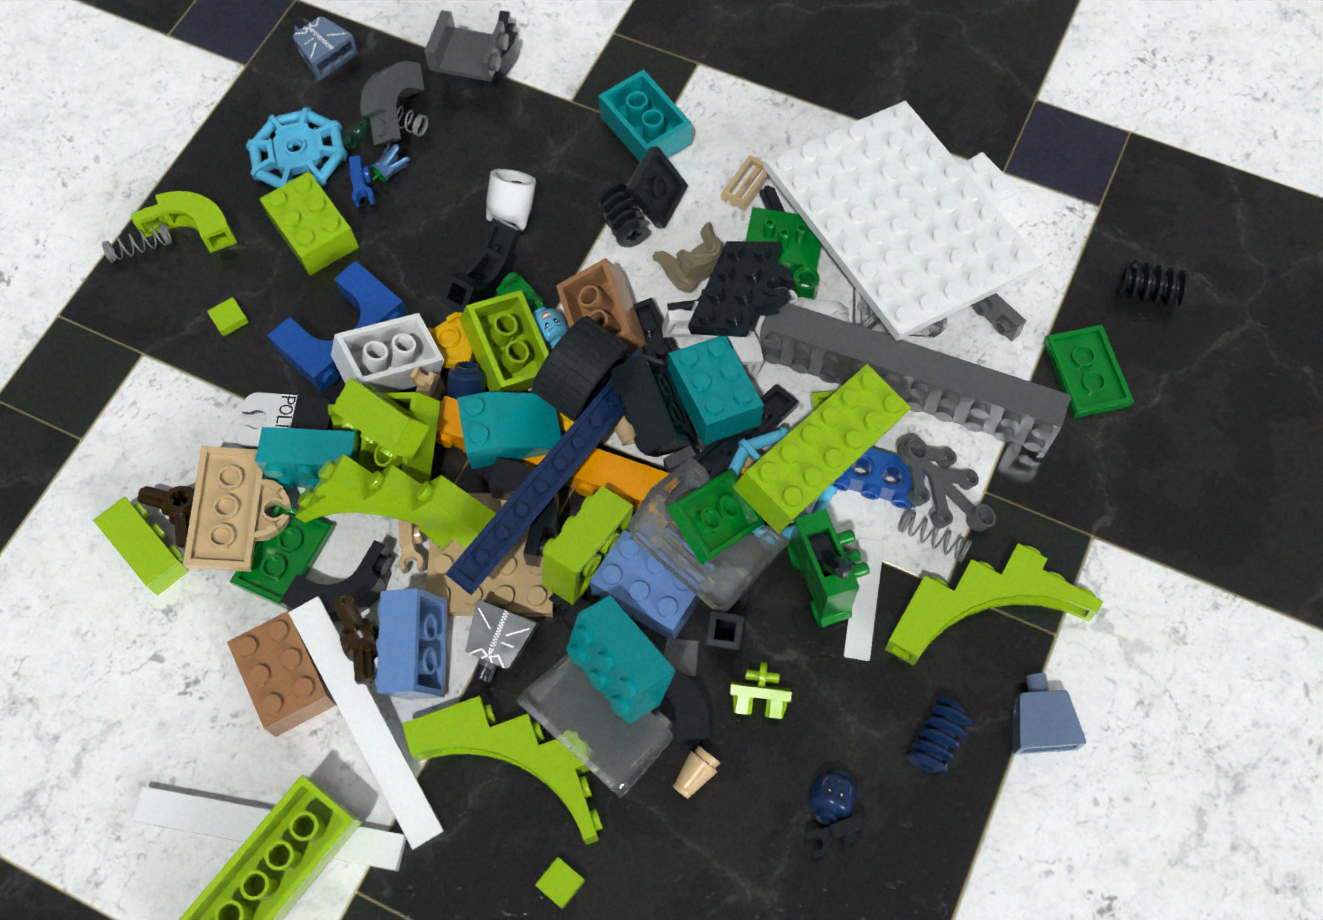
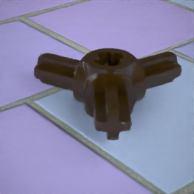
[137,485,195,548]
[334,595,379,686]

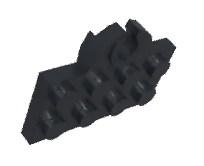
[688,241,795,337]

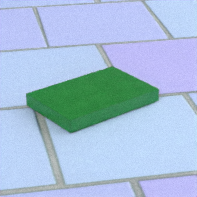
[1043,324,1134,419]
[666,469,765,565]
[229,505,335,610]

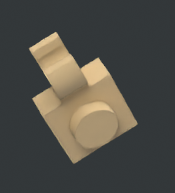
[409,366,445,400]
[399,520,425,574]

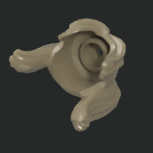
[653,222,724,293]

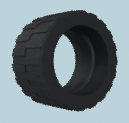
[532,316,629,421]

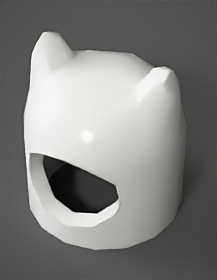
[486,169,536,231]

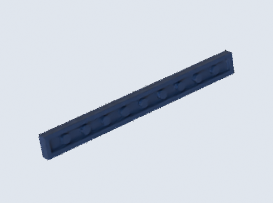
[445,350,641,595]

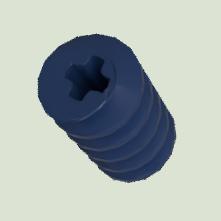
[906,697,974,774]

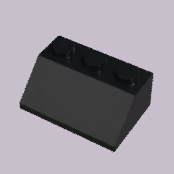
[610,353,699,457]

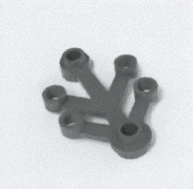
[898,437,996,532]

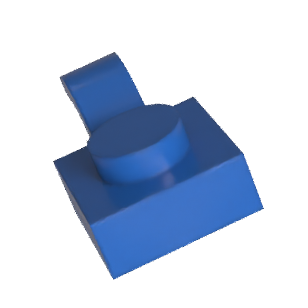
[349,155,375,207]

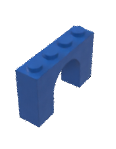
[267,261,408,392]

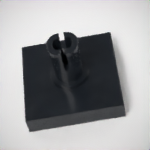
[625,146,688,228]

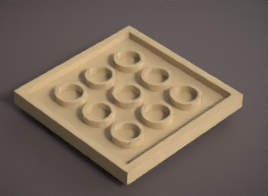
[425,493,559,617]

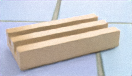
[721,155,770,212]

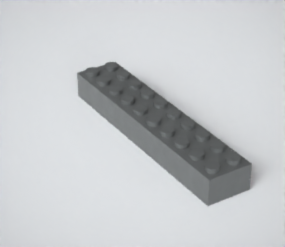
[759,303,1071,453]

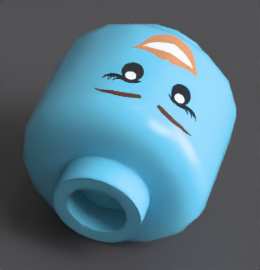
[532,307,569,350]

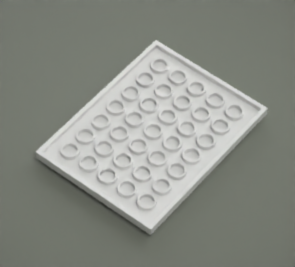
[763,101,1044,341]

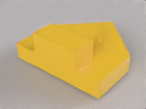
[428,312,478,369]

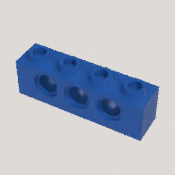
[833,448,926,509]

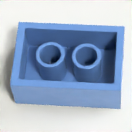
[589,530,707,642]
[375,588,447,699]

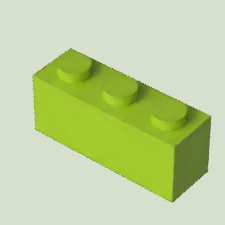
[332,377,430,460]
[93,496,189,596]

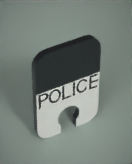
[236,392,332,449]

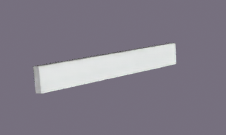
[288,596,444,850]
[131,786,406,871]

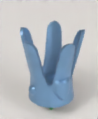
[370,143,410,183]

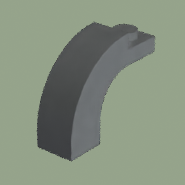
[361,61,424,146]

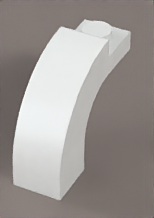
[662,301,764,377]

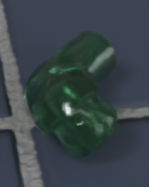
[341,117,372,149]

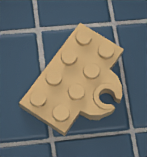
[183,446,292,572]

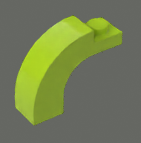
[131,191,237,253]

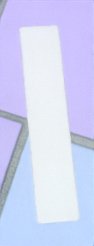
[844,538,884,661]

